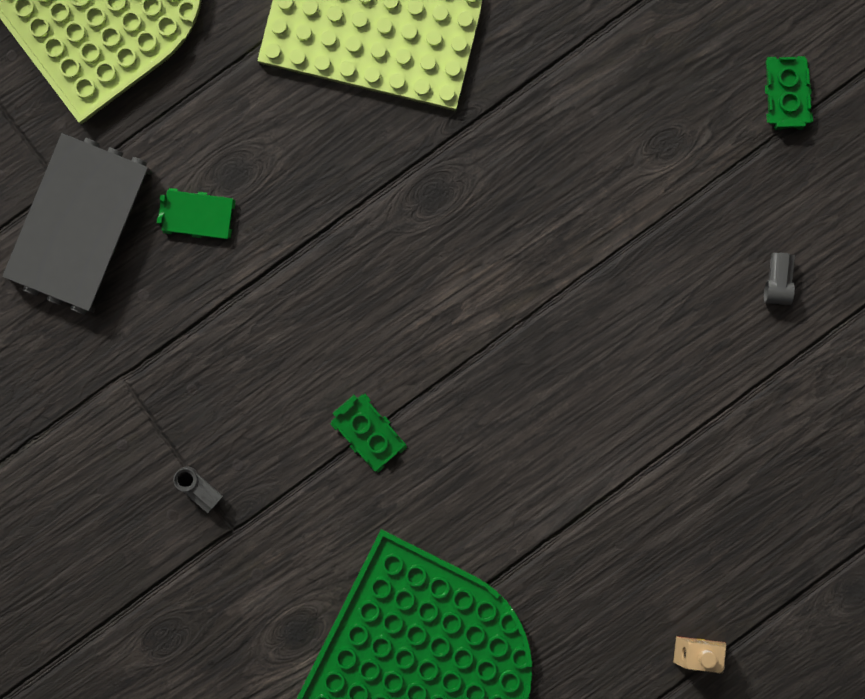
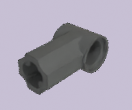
[764,253,795,306]
[173,466,223,513]

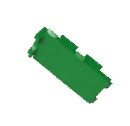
[765,56,813,130]
[157,188,236,239]
[330,394,407,472]

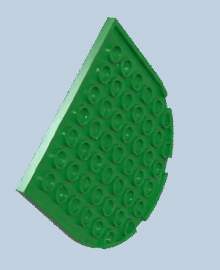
[297,529,532,699]

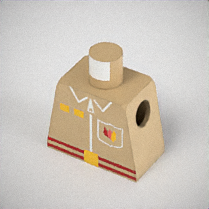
[673,636,726,673]

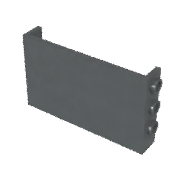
[2,133,152,315]

